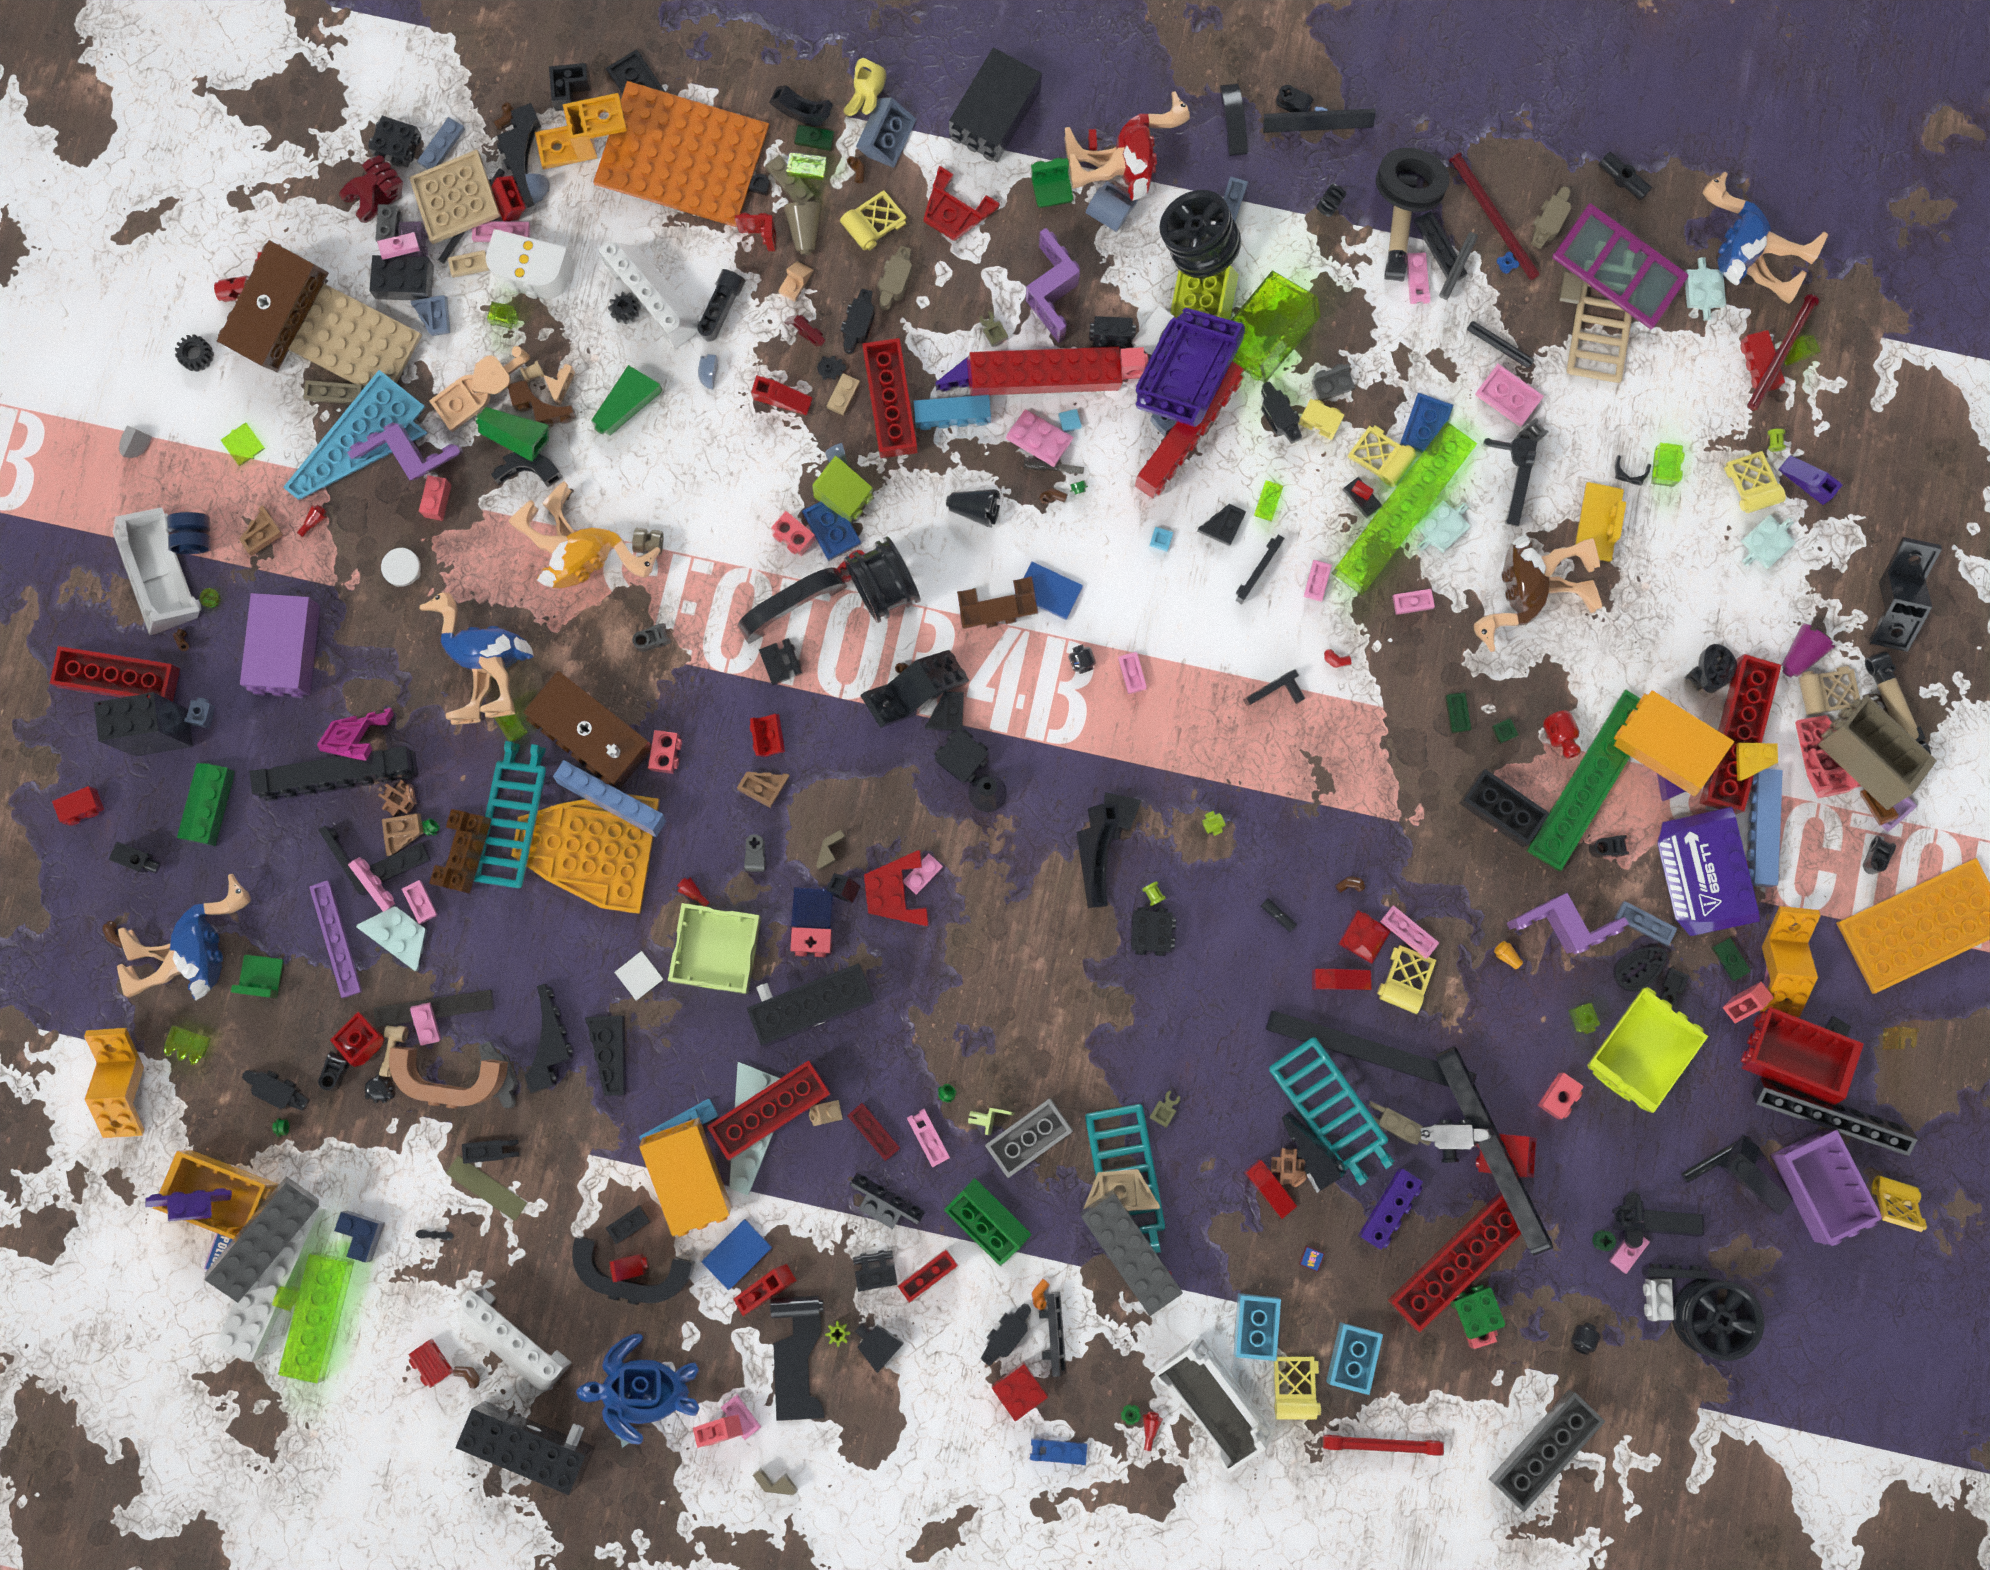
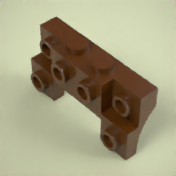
[957,576,1039,629]
[429,809,492,894]

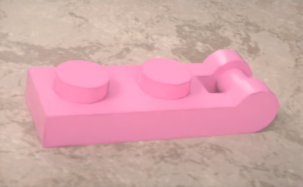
[1406,253,1430,304]
[907,1109,950,1167]

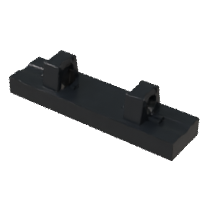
[1039,1292,1067,1377]

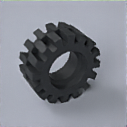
[175,334,214,372]

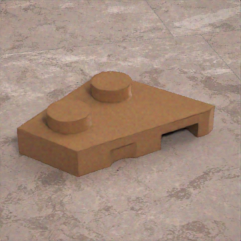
[239,505,283,556]
[737,772,789,808]
[382,814,423,856]

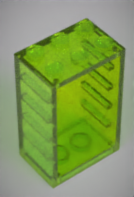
[1231,270,1321,383]

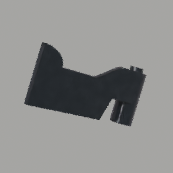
[770,1295,825,1421]

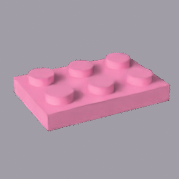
[1475,364,1544,428]
[1006,409,1074,467]

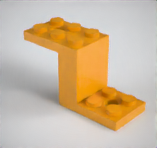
[535,93,627,170]
[1760,906,1821,1017]
[84,1028,145,1138]

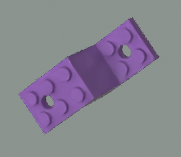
[1025,228,1080,343]
[347,422,464,480]
[1507,893,1629,955]

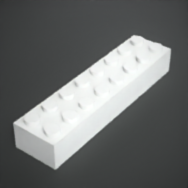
[215,1205,327,1362]

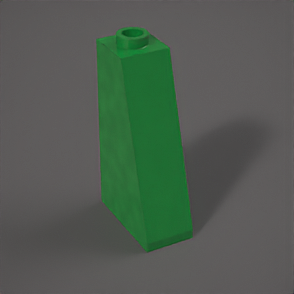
[591,365,663,436]
[476,407,549,461]

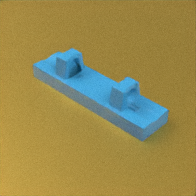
[639,1098,719,1140]

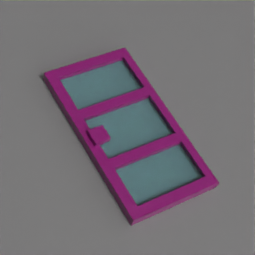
[1552,203,1689,330]

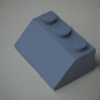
[856,97,916,167]

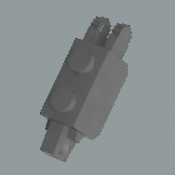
[478,1041,519,1108]

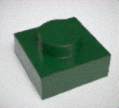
[1492,718,1519,744]

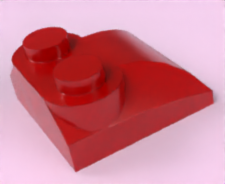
[1338,910,1391,964]
[330,1012,384,1067]

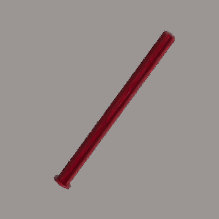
[1449,152,1539,281]
[1747,294,1819,411]

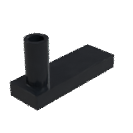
[1243,669,1305,706]

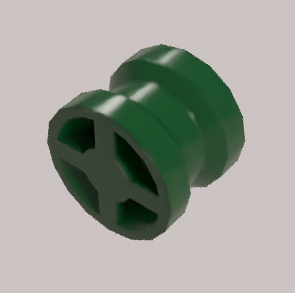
[1592,1230,1616,1251]

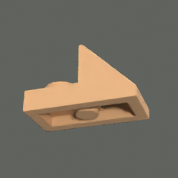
[778,261,814,302]
[544,364,575,406]

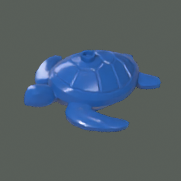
[576,1334,700,1444]

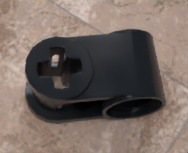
[1276,85,1314,112]
[1589,835,1630,858]
[1863,835,1896,875]
[318,1051,350,1091]

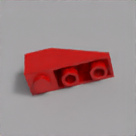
[751,375,813,416]

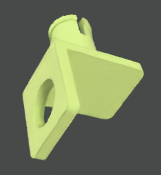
[968,1108,1015,1135]

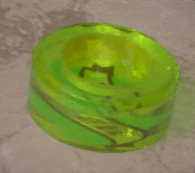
[199,588,221,608]

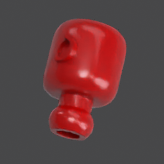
[1543,710,1581,759]

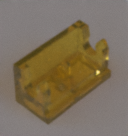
[1883,1027,1919,1050]

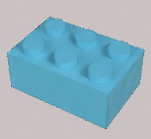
[1233,1293,1281,1361]
[1326,1322,1383,1395]

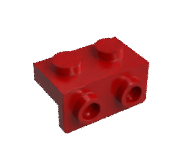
[750,714,785,757]

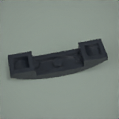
[1220,84,1248,156]

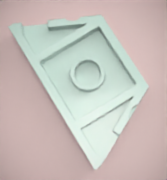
[356,906,427,971]

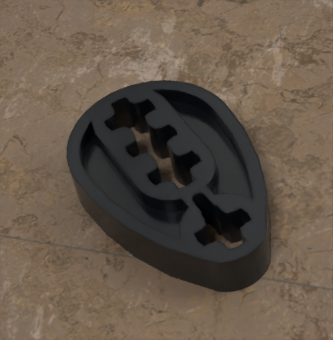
[1698,644,1737,694]
[1613,947,1667,992]

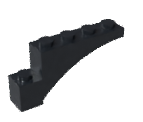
[496,103,542,208]
[1076,803,1120,909]
[524,984,574,1094]

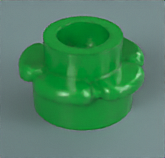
[1070,480,1088,495]
[422,818,440,836]
[938,1084,956,1103]
[272,1118,290,1138]
[1121,1404,1141,1425]

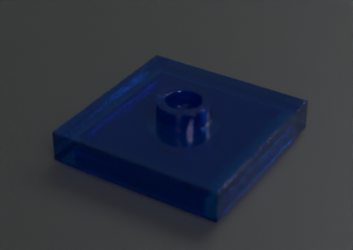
[791,887,833,929]

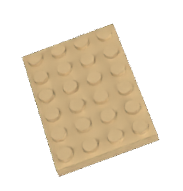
[289,284,422,388]

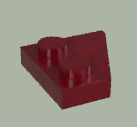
[784,315,826,347]

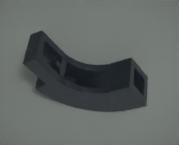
[769,85,834,126]
[491,452,563,488]

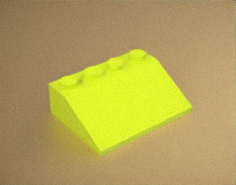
[1170,265,1239,320]

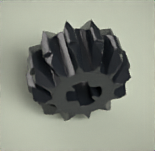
[1316,183,1346,217]
[608,291,641,325]

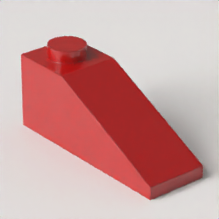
[1312,969,1371,990]
[1244,1160,1297,1219]
[609,1253,649,1282]
[733,1264,797,1316]

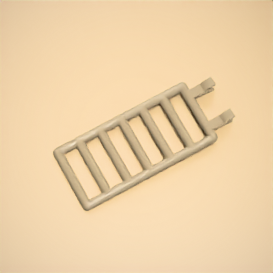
[1566,241,1638,383]

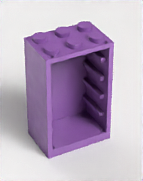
[240,593,320,698]
[1770,1129,1882,1246]

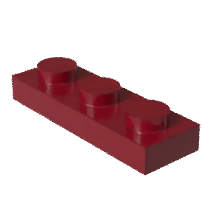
[847,1103,900,1161]

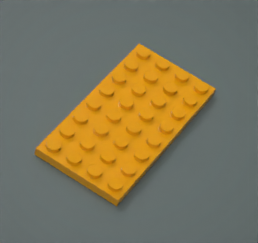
[1836,858,1990,994]

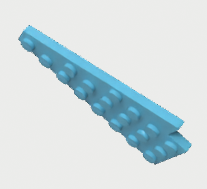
[283,370,428,500]

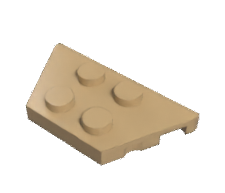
[1084,1169,1160,1211]

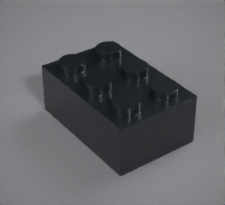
[369,255,434,301]

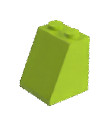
[812,456,874,522]

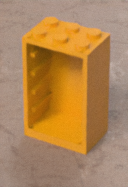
[1614,690,1734,797]
[639,1117,731,1237]
[153,1150,278,1239]

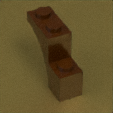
[508,380,576,428]

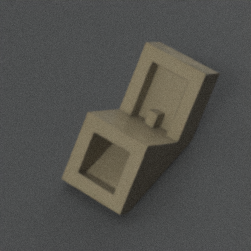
[1559,265,1583,304]
[816,830,846,871]
[752,1467,798,1495]

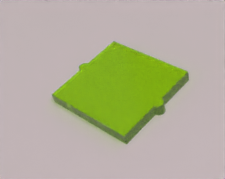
[220,422,265,466]

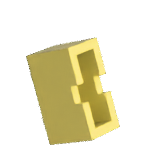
[1298,398,1344,440]

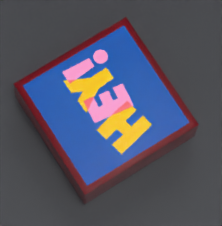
[1299,1245,1325,1272]

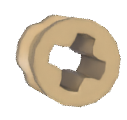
[520,361,544,383]

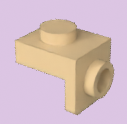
[809,1100,843,1126]

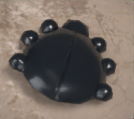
[817,356,847,380]
[364,1075,394,1103]

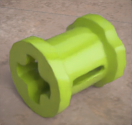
[1768,429,1786,452]
[1142,881,1166,906]

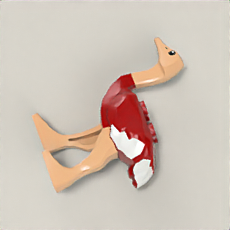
[1064,91,1190,201]

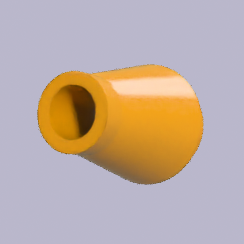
[1494,941,1523,969]

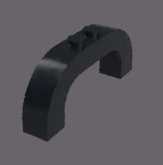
[738,567,847,644]
[572,1236,695,1305]

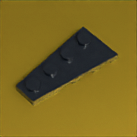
[584,1016,626,1096]

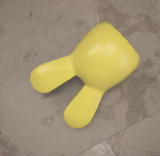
[844,58,886,116]

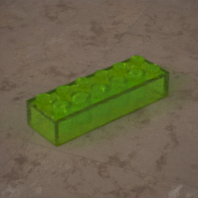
[278,1252,355,1384]

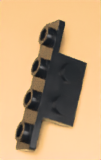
[850,1173,925,1229]

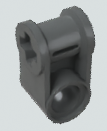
[1514,418,1549,442]
[632,623,671,652]
[744,834,766,872]

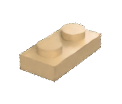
[448,250,489,278]
[827,373,860,416]

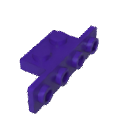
[145,1188,232,1222]

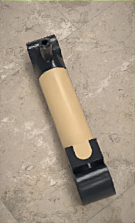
[1384,173,1417,282]
[1865,652,1931,754]

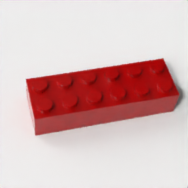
[862,338,918,459]
[49,646,180,702]
[707,1060,831,1161]

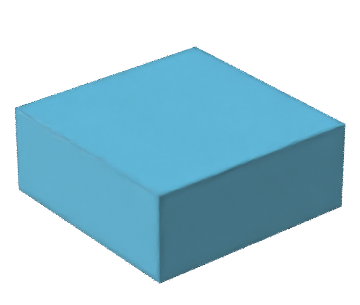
[1058,409,1082,432]
[1149,527,1173,552]

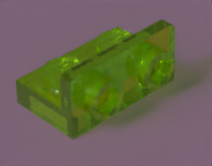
[786,153,827,180]

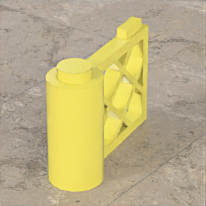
[840,190,907,250]
[1348,425,1417,487]
[1724,451,1786,514]
[1377,945,1436,1014]
[1274,1357,1321,1420]

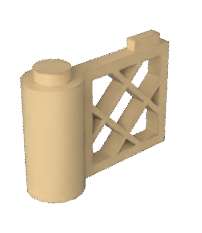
[1798,666,1860,715]

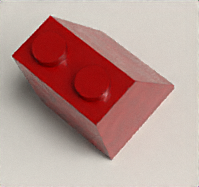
[1476,1134,1537,1178]

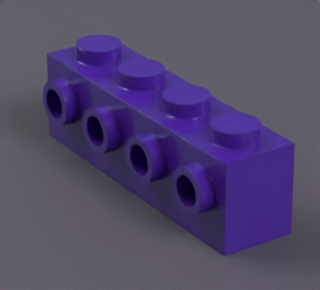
[1358,1168,1423,1250]

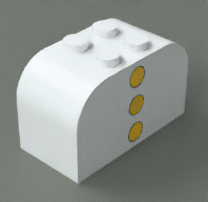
[486,229,574,299]

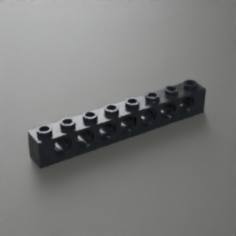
[1752,1077,1918,1156]

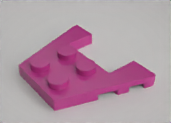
[317,708,394,760]

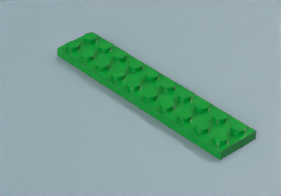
[1526,689,1641,872]

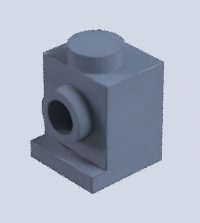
[1150,413,1177,438]
[184,698,215,728]

